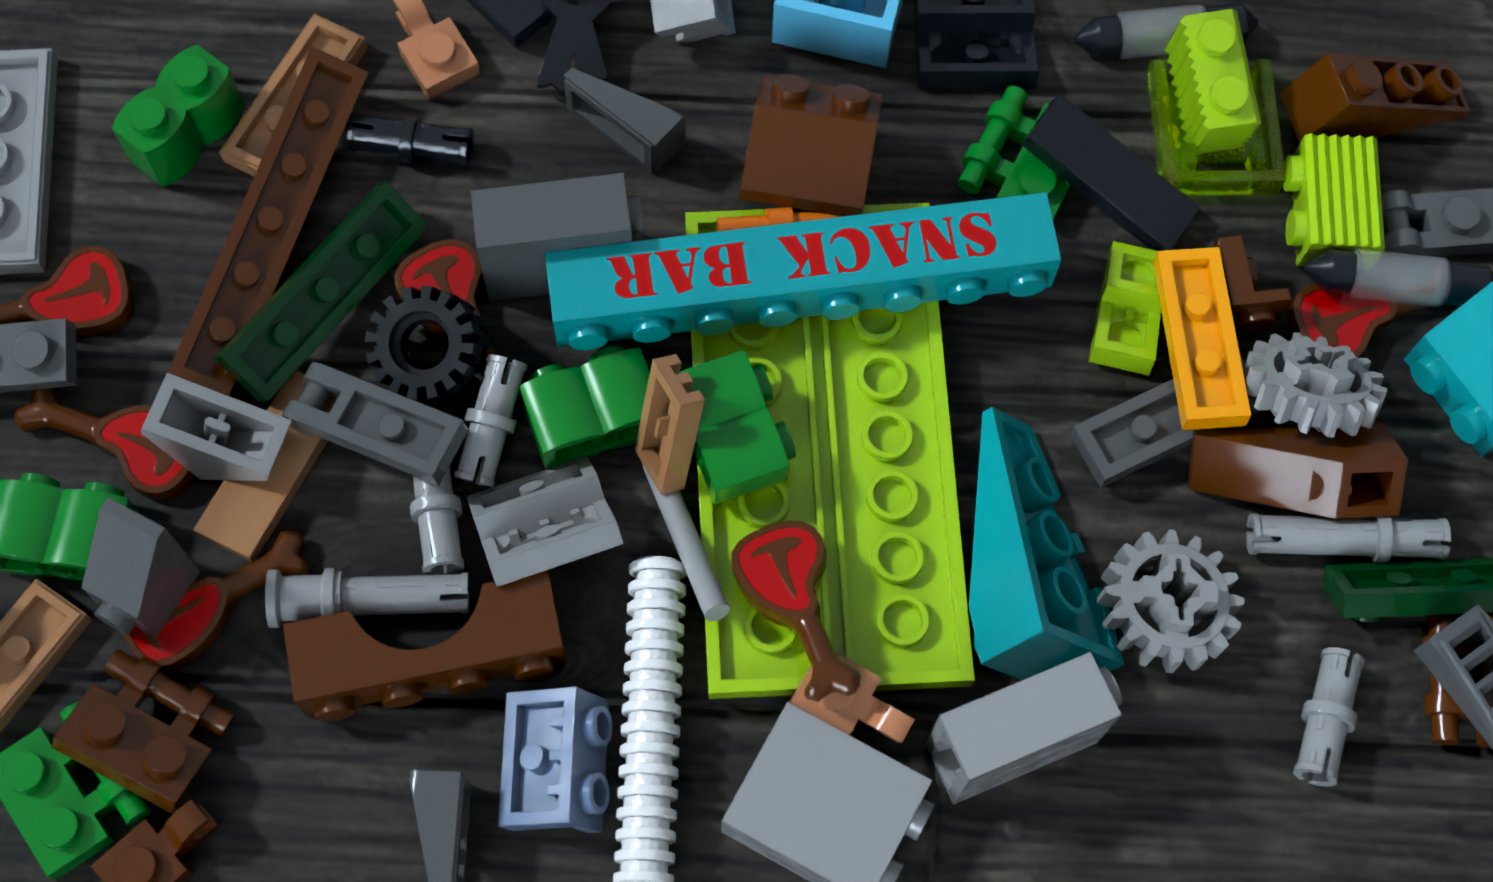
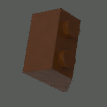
[739,74,883,216]

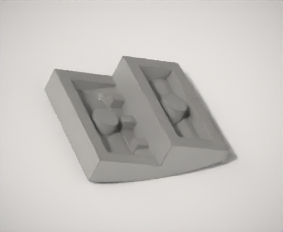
[466,456,623,587]

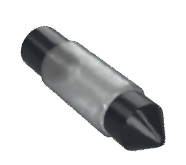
[1074,3,1259,59]
[1303,248,1493,307]

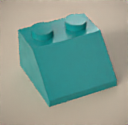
[1404,281,1493,457]

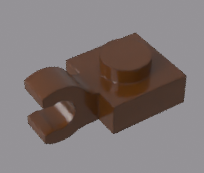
[91,799,220,882]

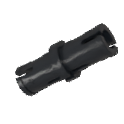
[346,112,474,167]

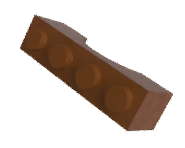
[283,571,567,721]

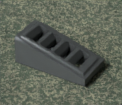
[563,67,686,175]
[1414,604,1493,749]
[409,770,472,882]

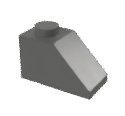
[81,497,201,638]

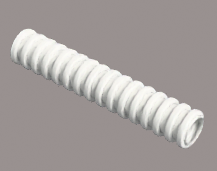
[613,556,687,882]

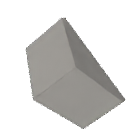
[141,373,292,481]

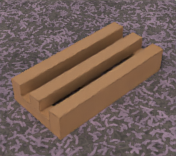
[634,354,705,495]

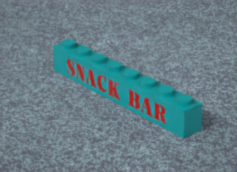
[545,192,1061,350]

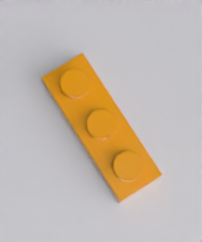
[1153,247,1251,430]

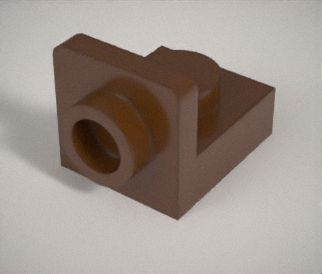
[1212,235,1292,334]

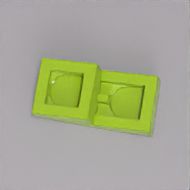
[1088,241,1162,376]

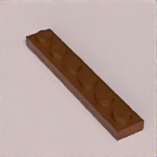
[168,46,368,396]

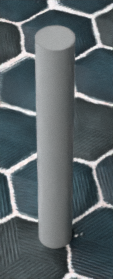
[642,455,730,621]

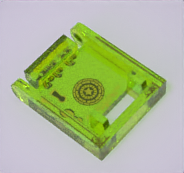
[1148,59,1286,195]

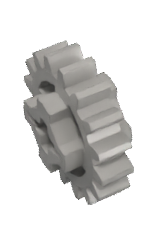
[1243,332,1387,438]
[1097,529,1245,673]

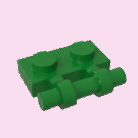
[957,86,1071,222]
[0,701,152,881]

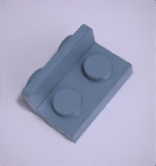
[498,686,613,833]

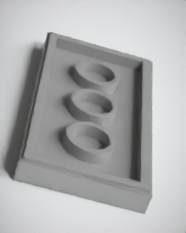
[0,48,58,275]

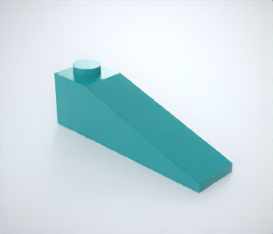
[969,407,1124,680]

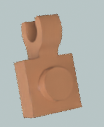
[393,0,480,100]
[789,652,915,744]

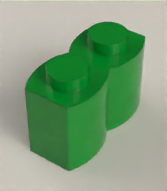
[112,45,245,187]
[519,346,650,469]
[680,350,796,505]
[0,473,138,583]

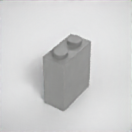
[926,652,1122,805]
[721,702,935,882]

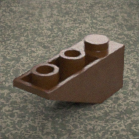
[1279,52,1471,144]
[1188,422,1408,519]

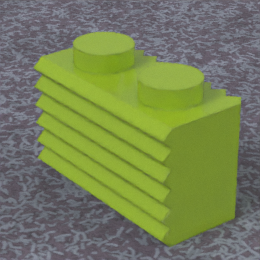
[1164,9,1262,155]
[1282,133,1385,270]

